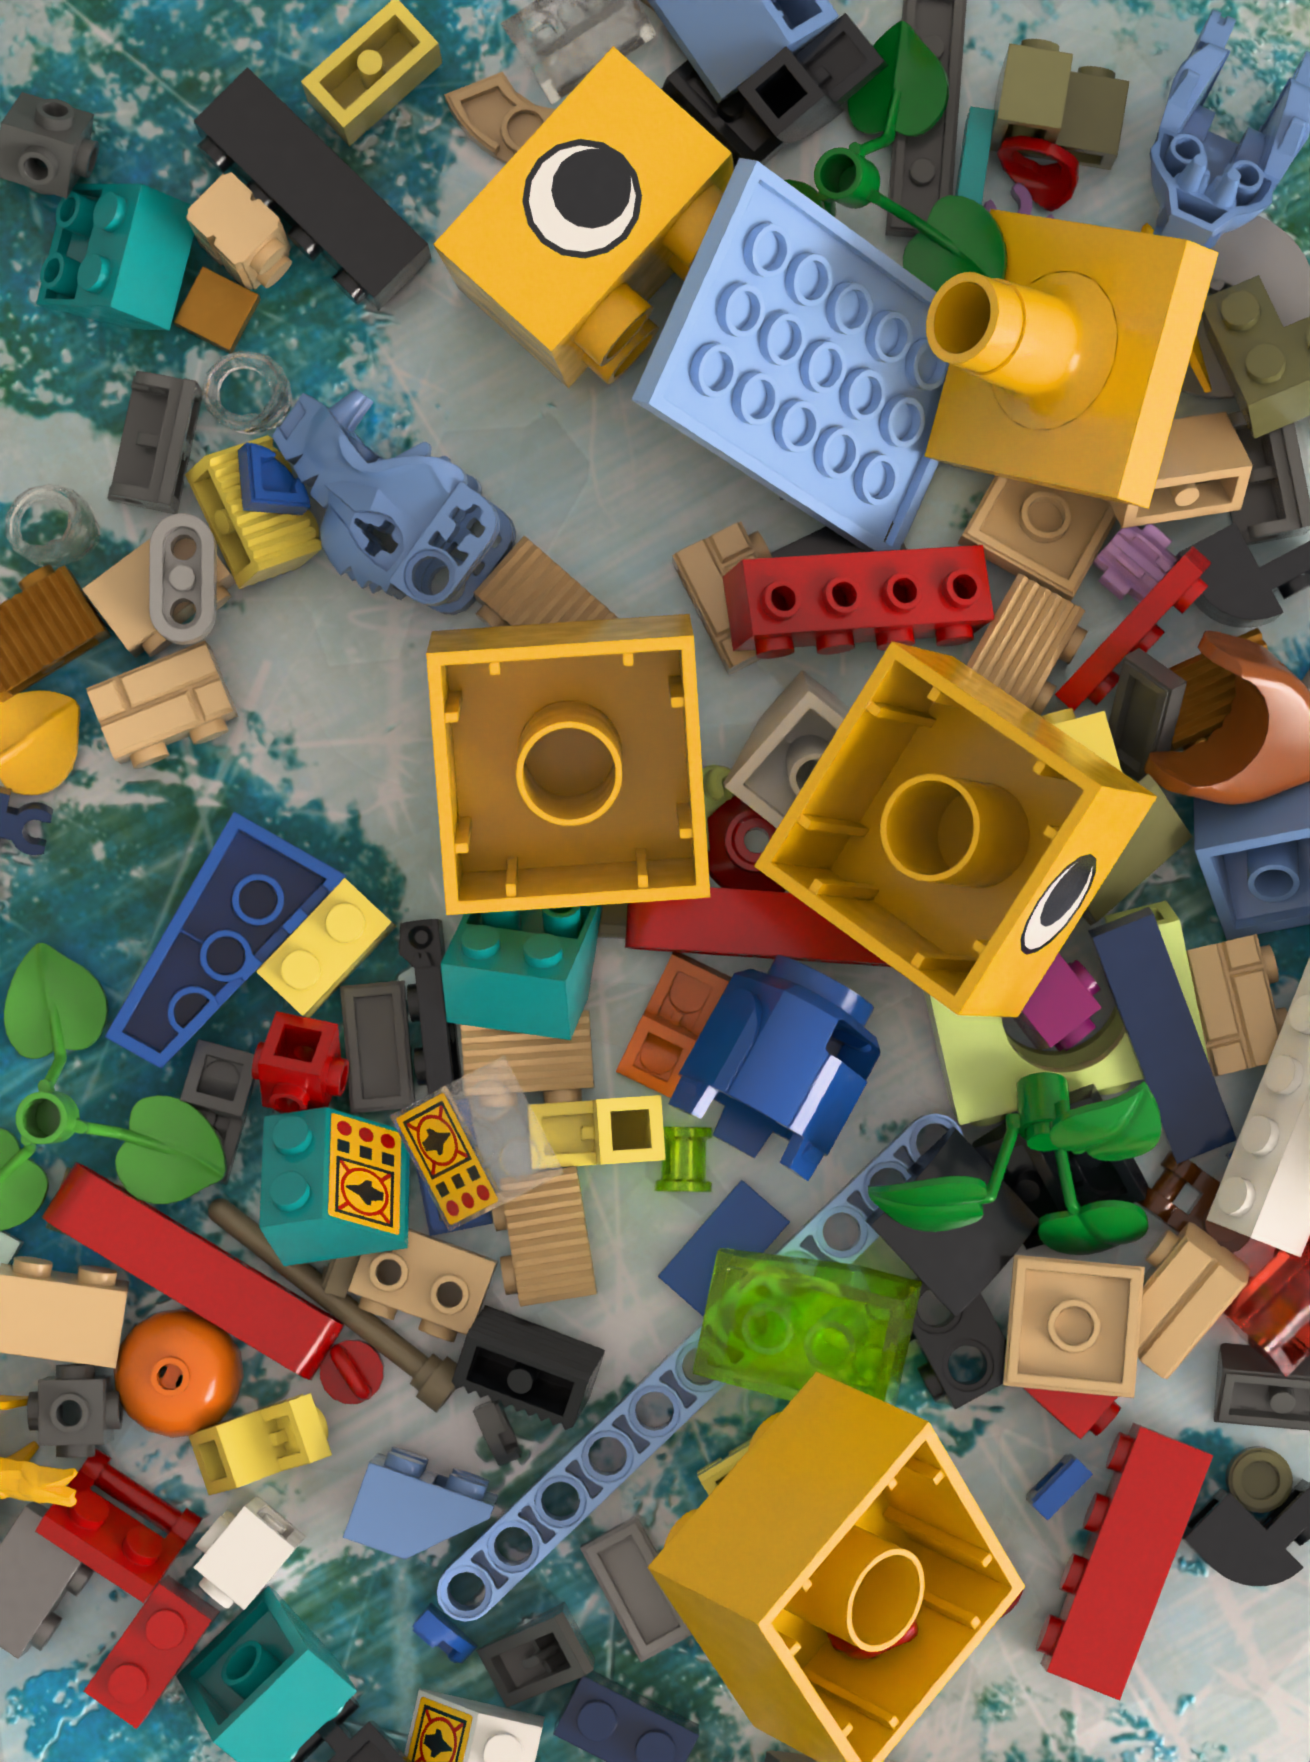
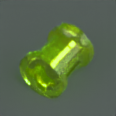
[654,1127,712,1192]

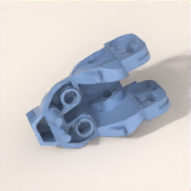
[1149,9,1310,249]
[272,389,516,615]

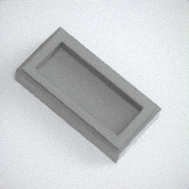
[580,1515,692,1662]

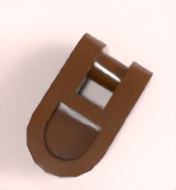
[1136,1151,1250,1253]

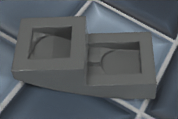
[180,1039,255,1185]

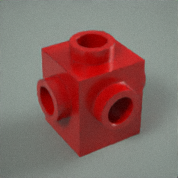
[252,1011,349,1114]

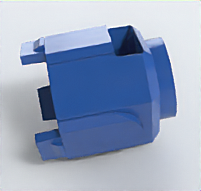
[668,955,880,1181]

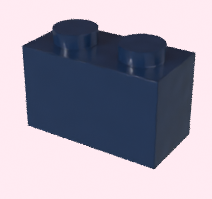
[553,1671,699,1762]

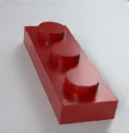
[1055,546,1212,711]

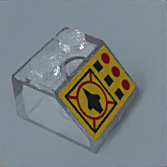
[390,1055,564,1231]

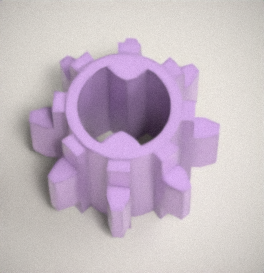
[1093,524,1178,603]

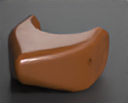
[1143,630,1310,805]

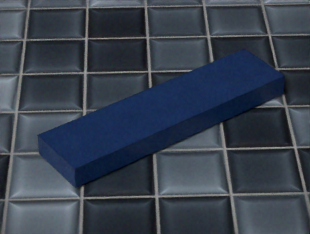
[1088,907,1237,1164]

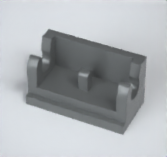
[107,371,203,514]
[1227,411,1310,545]

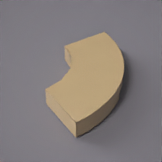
[444,72,555,164]

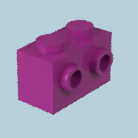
[1012,953,1102,1052]

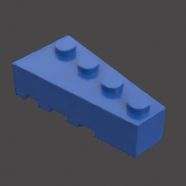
[105,812,347,1069]

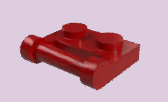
[35,1448,203,1603]

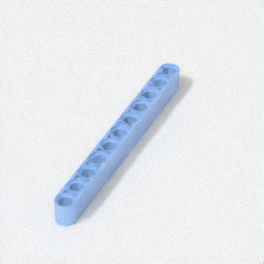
[437,1113,964,1622]

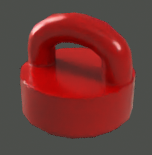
[320,1340,384,1404]

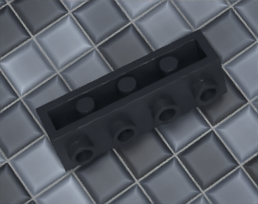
[193,67,431,311]

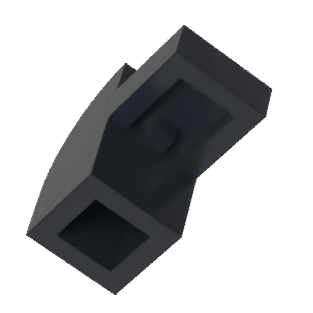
[737,13,888,143]
[1173,523,1310,628]
[1182,1479,1310,1587]

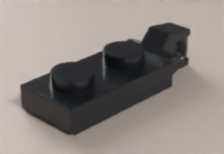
[399,919,463,1097]

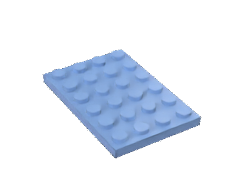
[631,158,949,552]

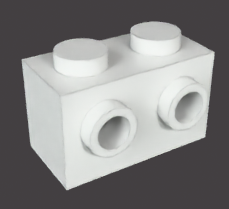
[194,1496,306,1610]

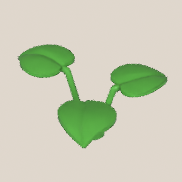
[0,943,227,1231]

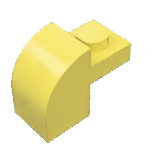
[527,1095,666,1169]
[189,1393,332,1495]

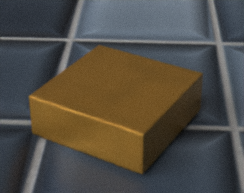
[174,266,261,354]

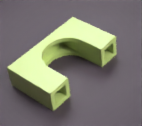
[923,901,1209,1126]

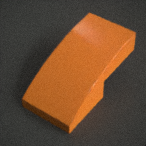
[616,952,732,1098]

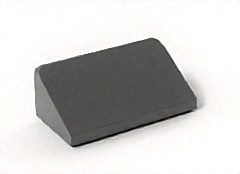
[1213,1343,1310,1431]

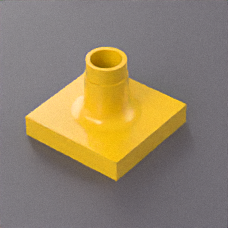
[924,209,1219,509]

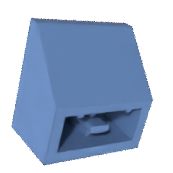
[647,0,839,103]
[343,1447,499,1559]

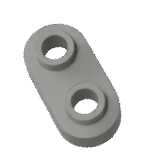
[149,513,217,645]

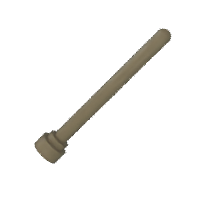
[208,1198,457,1413]

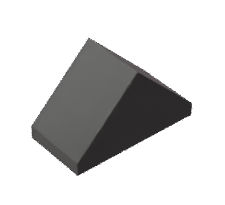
[476,1602,595,1707]

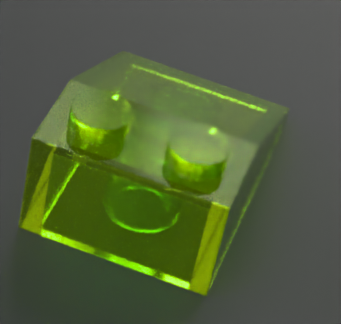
[692,1248,922,1406]

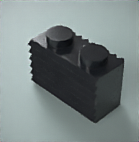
[452,1305,605,1430]

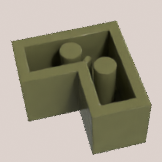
[990,39,1130,170]
[1202,275,1310,439]

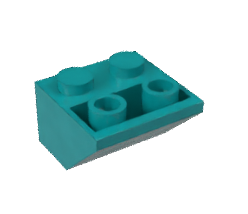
[36,184,194,331]
[440,905,602,1040]

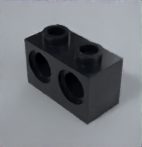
[886,1277,1006,1409]

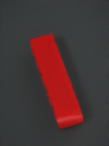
[625,887,891,967]
[42,1162,345,1380]

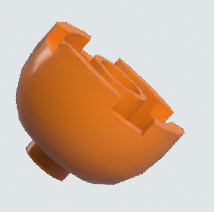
[113,1308,244,1438]

